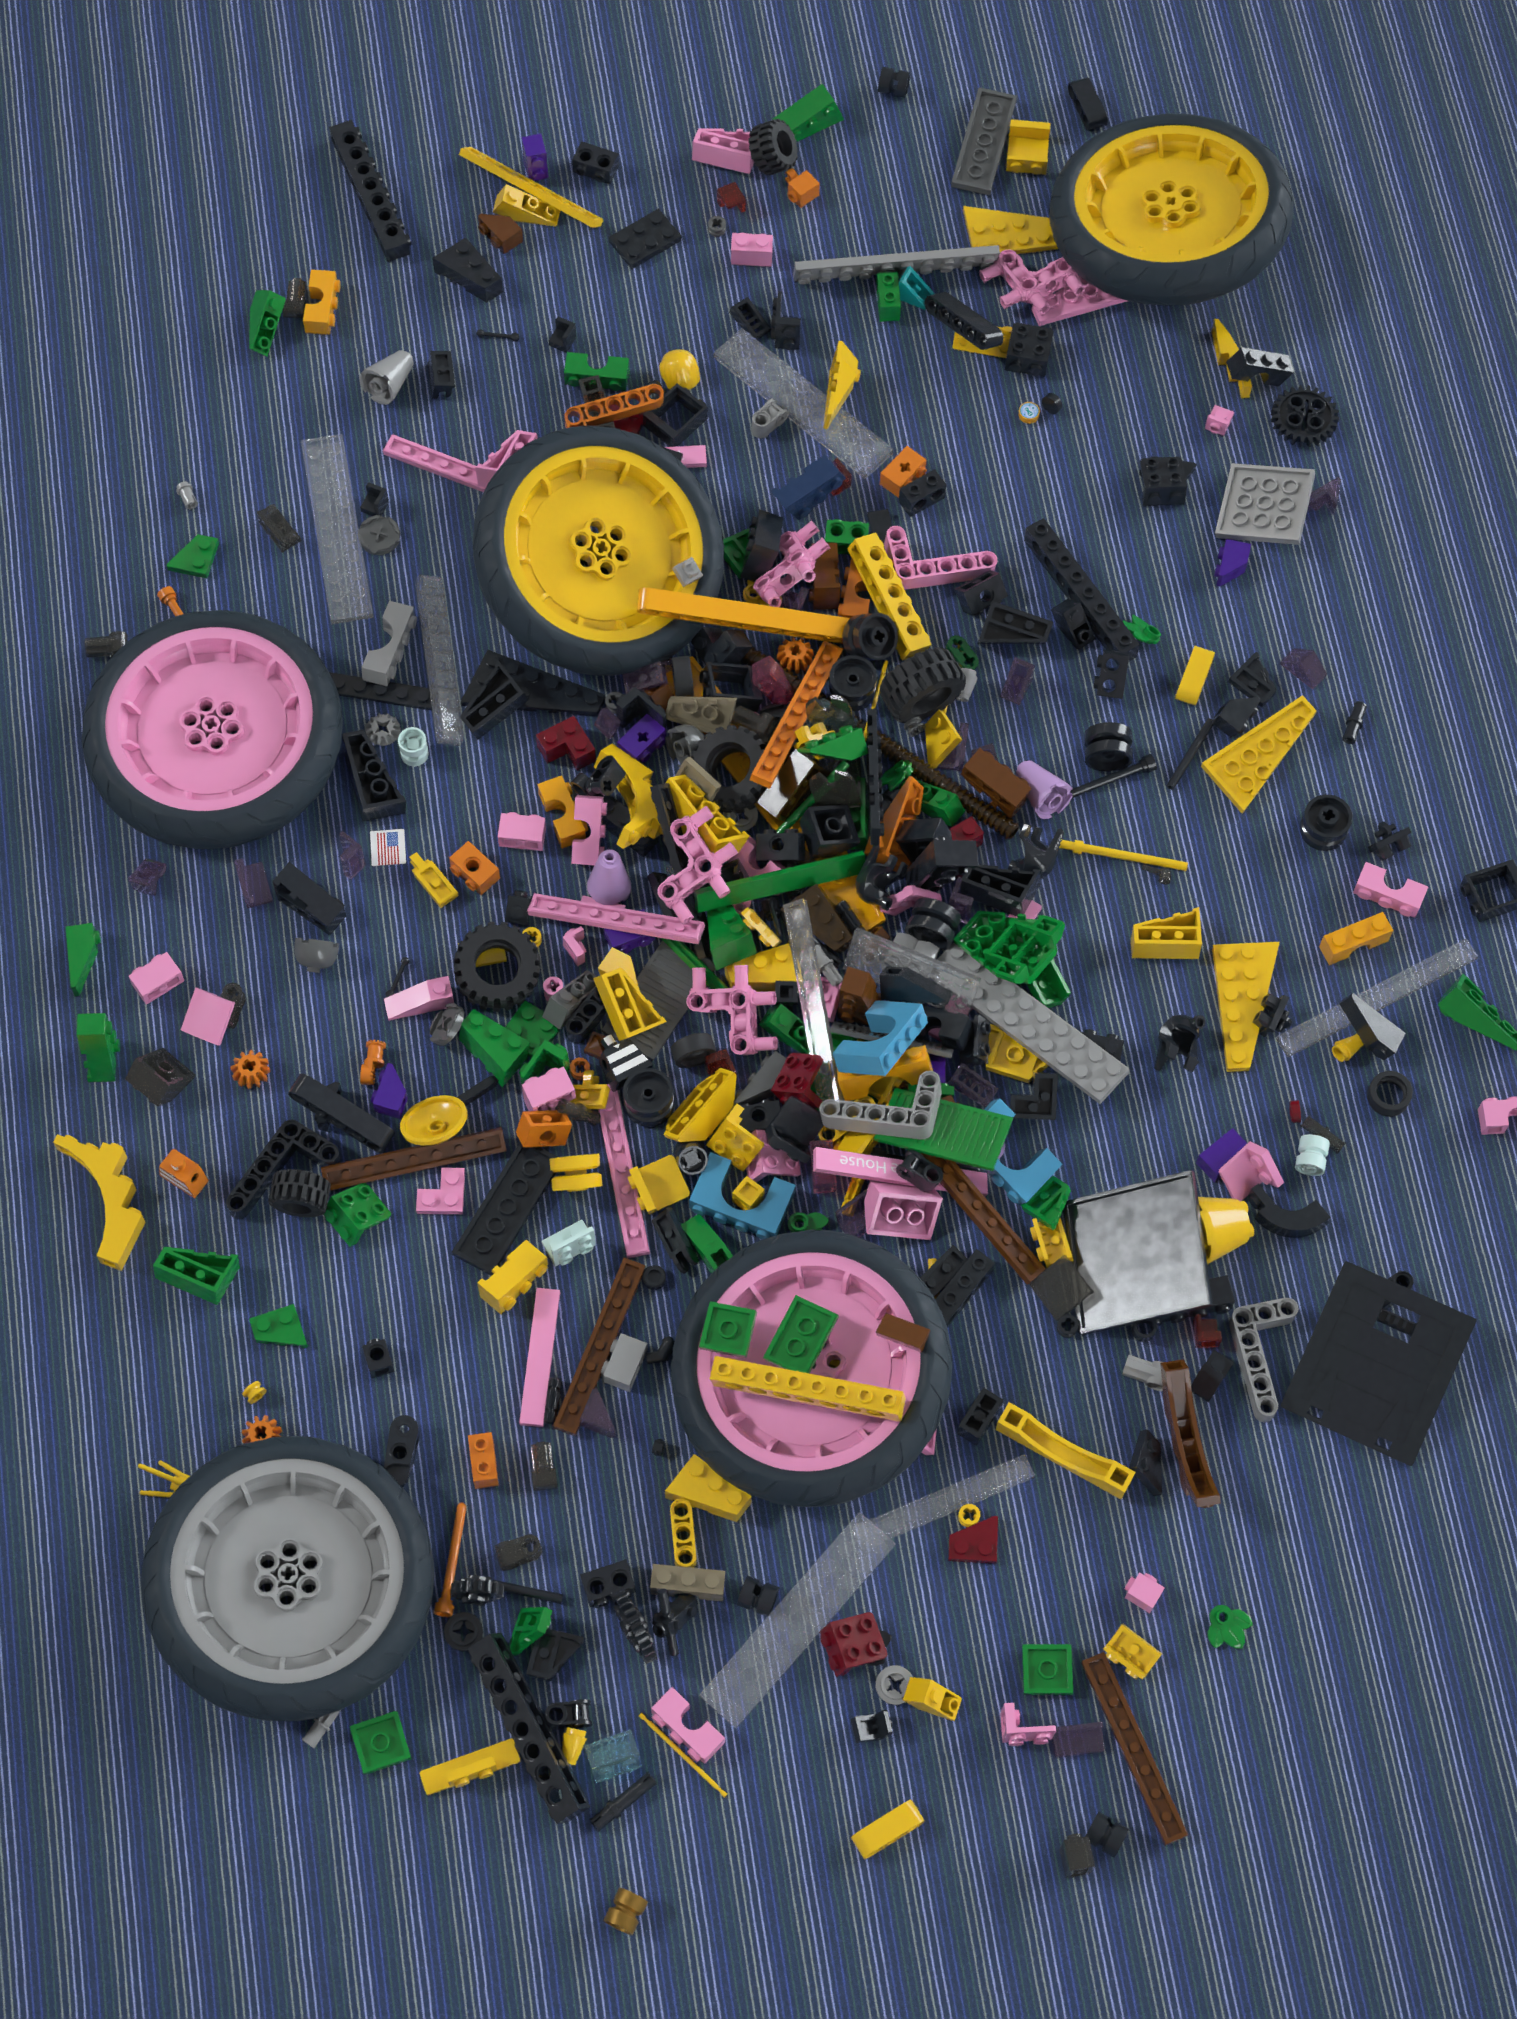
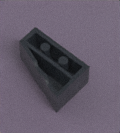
[433,237,503,303]
[272,862,346,935]

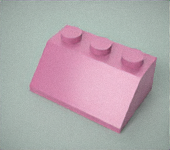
[864,1180,943,1240]

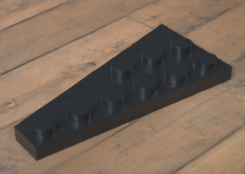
[460,650,606,716]
[866,709,884,845]

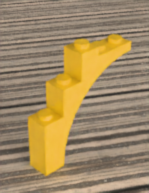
[594,743,663,849]
[53,1134,145,1271]

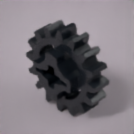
[451,1575,504,1606]

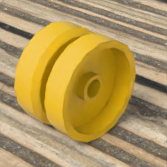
[549,1154,602,1192]

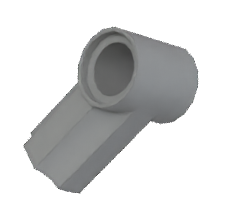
[1122,1355,1163,1391]

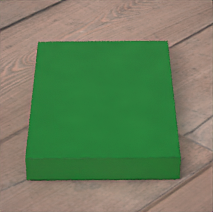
[763,1295,839,1374]

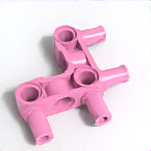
[979,249,1085,314]
[753,520,830,607]
[658,806,738,924]
[686,965,778,1055]

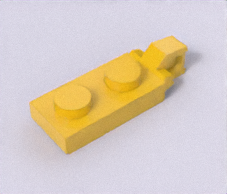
[409,852,459,908]

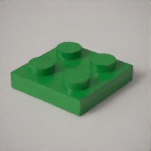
[505,1000,561,1058]
[699,1301,757,1358]
[1022,1644,1073,1695]
[350,1711,412,1775]

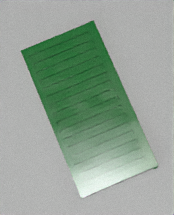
[874,1088,1013,1171]

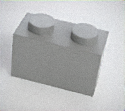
[601,1333,648,1392]

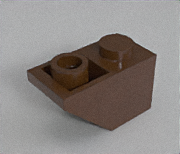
[478,214,523,254]

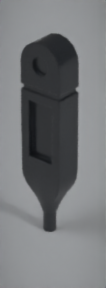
[456,1076,499,1106]

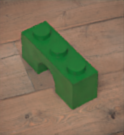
[564,352,629,391]

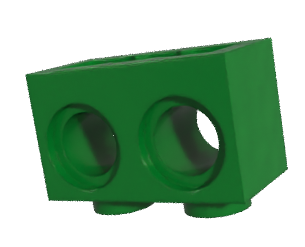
[876,272,901,322]
[825,519,869,555]

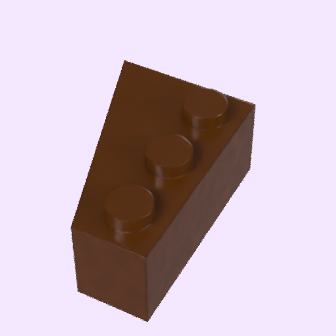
[808,543,840,610]
[961,748,1032,820]
[837,966,881,1026]

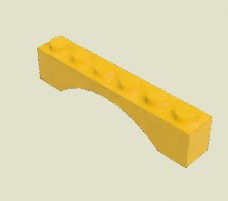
[995,1402,1135,1499]

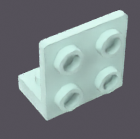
[542,1220,596,1267]

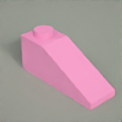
[384,976,454,1021]

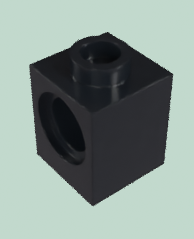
[362,1339,394,1378]

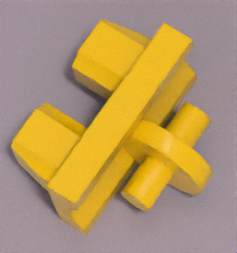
[794,722,835,759]

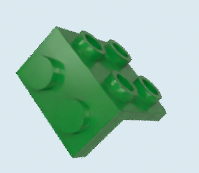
[519,1040,570,1086]
[323,1183,391,1247]

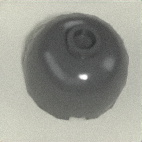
[665,724,706,767]
[294,938,339,973]

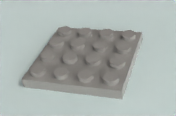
[1215,463,1315,545]

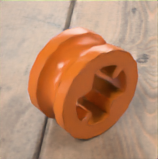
[570,1057,590,1080]

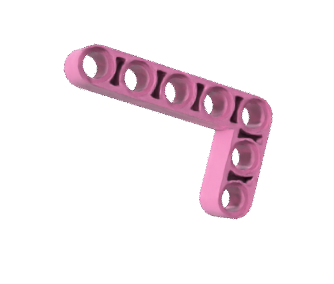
[884,526,997,590]

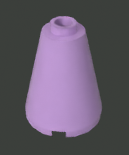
[1016,761,1073,819]
[587,850,631,905]

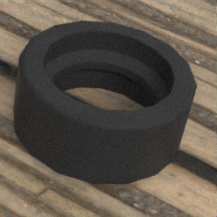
[672,656,694,697]
[671,1033,716,1068]
[1367,1071,1413,1117]

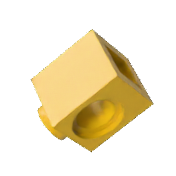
[732,1176,765,1210]

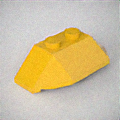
[664,1068,737,1142]

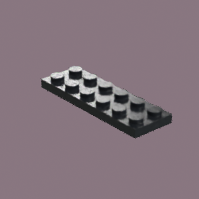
[452,1142,558,1276]

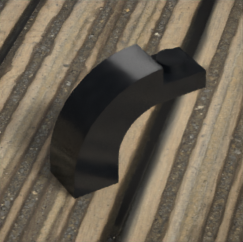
[1248,1184,1331,1238]

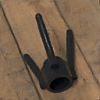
[759,898,798,944]

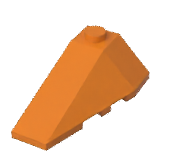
[864,776,924,872]

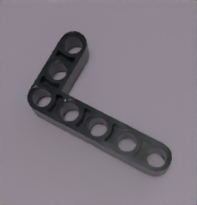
[226,1120,341,1219]

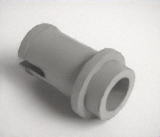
[176,481,198,510]

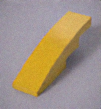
[1211,319,1252,398]

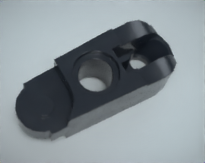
[384,1415,420,1488]

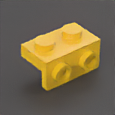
[1030,1218,1073,1268]
[1103,1624,1162,1679]

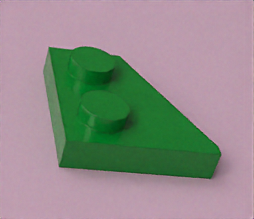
[723,528,750,579]

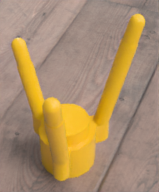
[138,1460,190,1498]

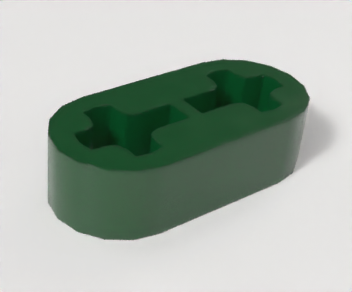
[945,635,979,670]

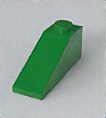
[66,923,101,996]

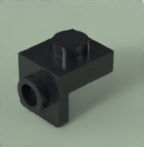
[505,890,533,925]
[851,1710,893,1743]

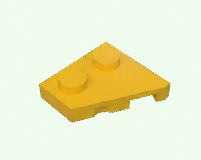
[925,710,962,768]

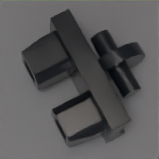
[1368,821,1412,861]
[1253,993,1293,1037]

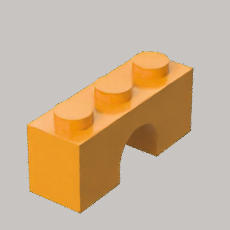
[303,270,341,335]
[537,775,588,849]
[1319,912,1393,965]

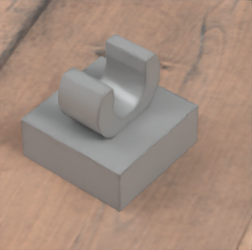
[672,557,703,587]

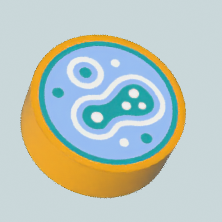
[1018,402,1040,424]

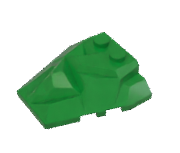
[953,911,1065,984]

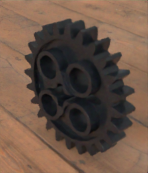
[1271,385,1339,447]
[611,1587,657,1664]

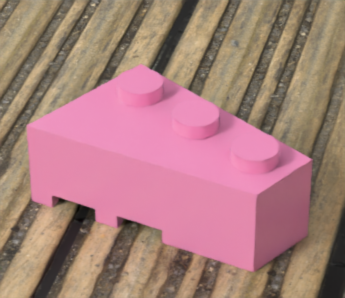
[475,430,537,488]

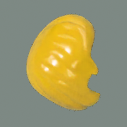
[659,349,700,390]

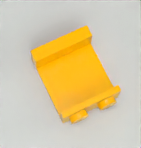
[1006,120,1051,175]

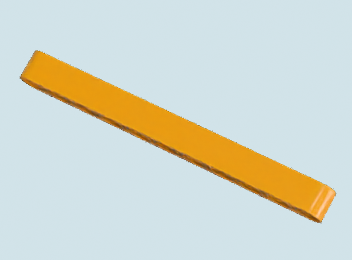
[637,588,850,644]

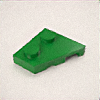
[167,534,219,578]
[1021,1176,1071,1230]
[249,1304,308,1348]
[508,1607,553,1656]

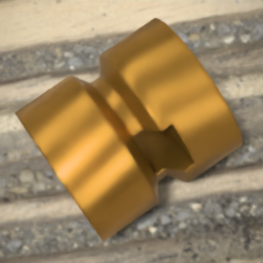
[603,1888,648,1935]

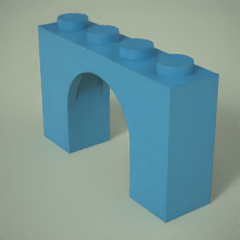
[832,1001,928,1076]
[981,1098,1062,1204]
[689,1152,796,1240]

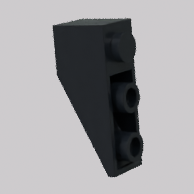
[879,966,953,1005]

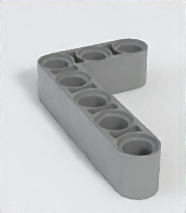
[819,1071,942,1139]
[1229,1298,1299,1422]

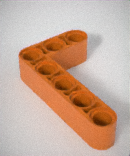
[564,384,664,428]

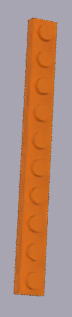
[750,640,843,789]

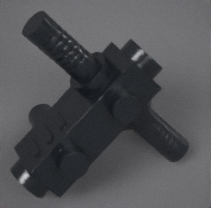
[652,1588,698,1656]

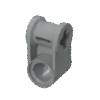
[751,399,789,438]

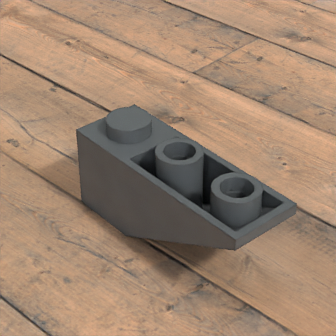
[542,970,597,1029]
[734,1051,787,1106]

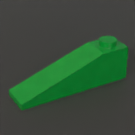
[1438,974,1517,1051]

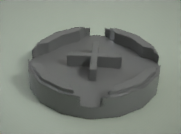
[358,515,401,555]
[429,1003,464,1046]

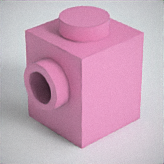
[1124,1572,1165,1613]

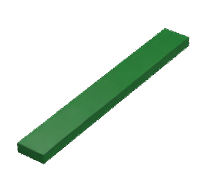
[694,851,865,913]

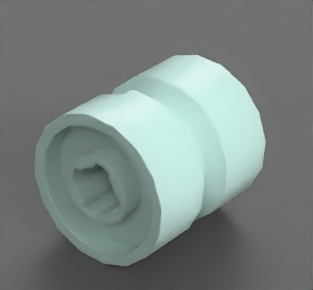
[398,727,429,767]
[1295,1134,1330,1176]

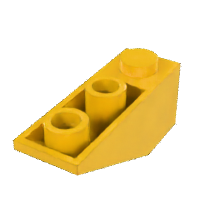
[493,184,560,227]

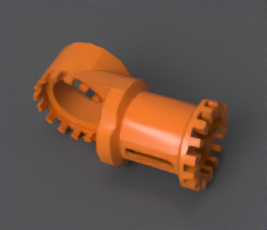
[360,1040,386,1085]

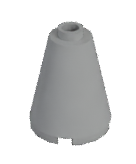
[359,350,414,405]

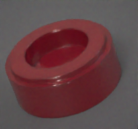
[1289,1100,1301,1123]

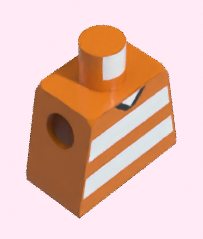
[159,1149,209,1199]

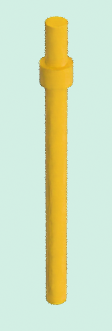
[1059,840,1188,871]

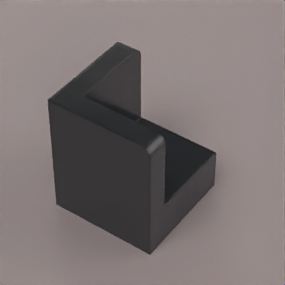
[548,316,576,353]
[360,482,389,516]

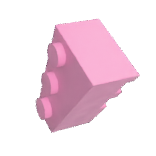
[692,128,754,174]

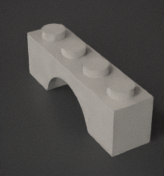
[361,601,417,686]

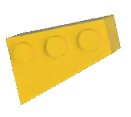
[665,1454,751,1522]

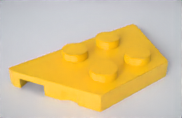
[741,907,782,947]
[985,1024,1048,1083]

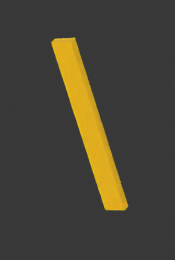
[459,147,603,228]

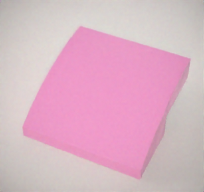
[181,988,235,1045]

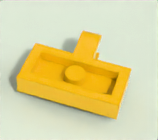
[561,1070,610,1109]

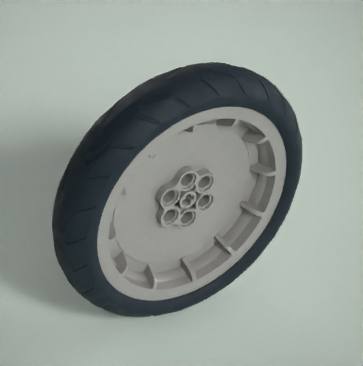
[141,1436,434,1721]

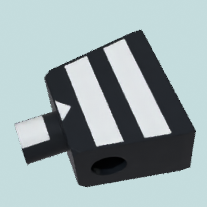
[599,1035,653,1092]

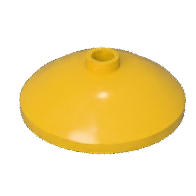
[400,1095,468,1146]

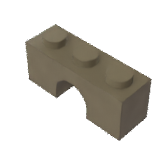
[650,1564,725,1602]

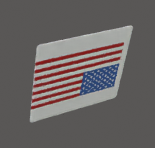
[370,829,406,866]

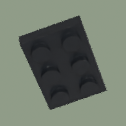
[609,208,682,269]

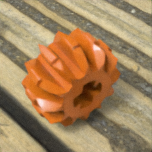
[777,636,814,674]
[231,1049,270,1090]
[242,1415,282,1444]

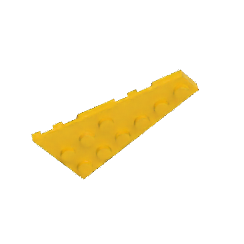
[963,206,1059,254]
[1201,695,1316,814]
[1212,942,1280,1072]

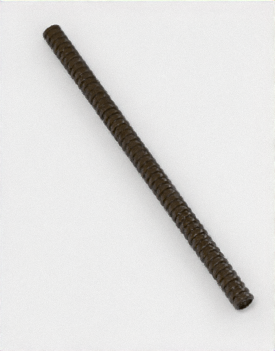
[742,647,1019,840]

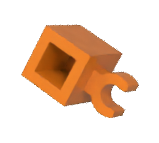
[785,168,820,208]

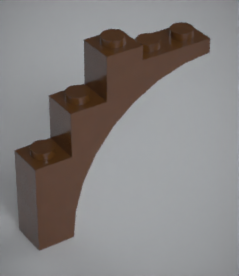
[1160,1359,1221,1508]

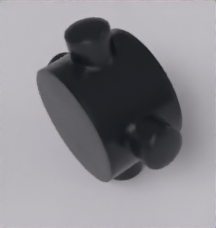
[652,1438,665,1456]

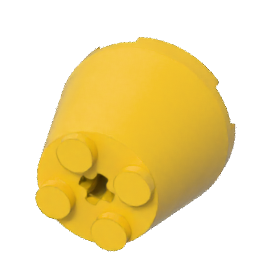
[1198,1197,1254,1264]

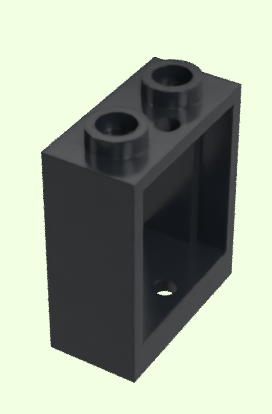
[643,384,708,447]
[699,662,763,713]
[1460,859,1517,922]

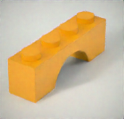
[837,1045,933,1101]

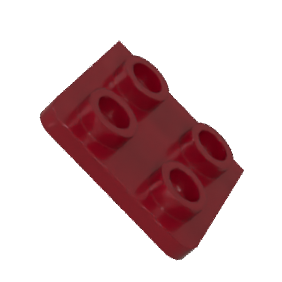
[771,1053,824,1109]
[820,1612,888,1677]

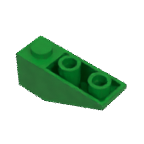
[249,290,286,357]
[797,725,868,760]
[898,777,965,827]
[758,1004,825,1058]
[681,1214,733,1274]

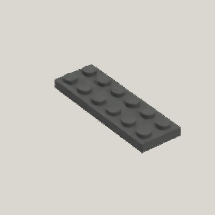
[951,87,1017,195]

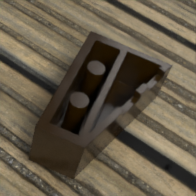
[757,749,832,821]
[780,884,858,954]

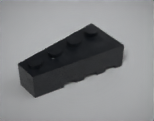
[342,729,406,822]

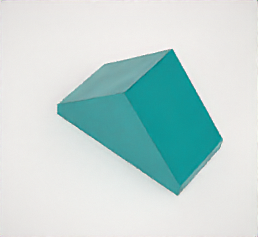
[899,266,935,310]

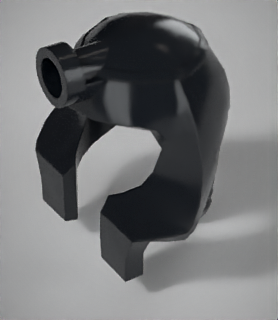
[1008,824,1064,879]
[855,845,909,911]
[1154,1015,1205,1072]

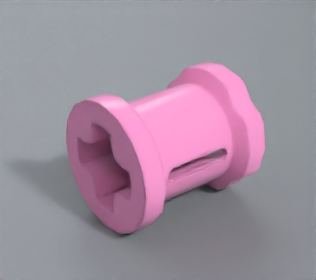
[543,977,563,1001]

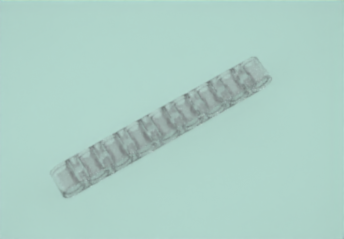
[416,574,464,746]

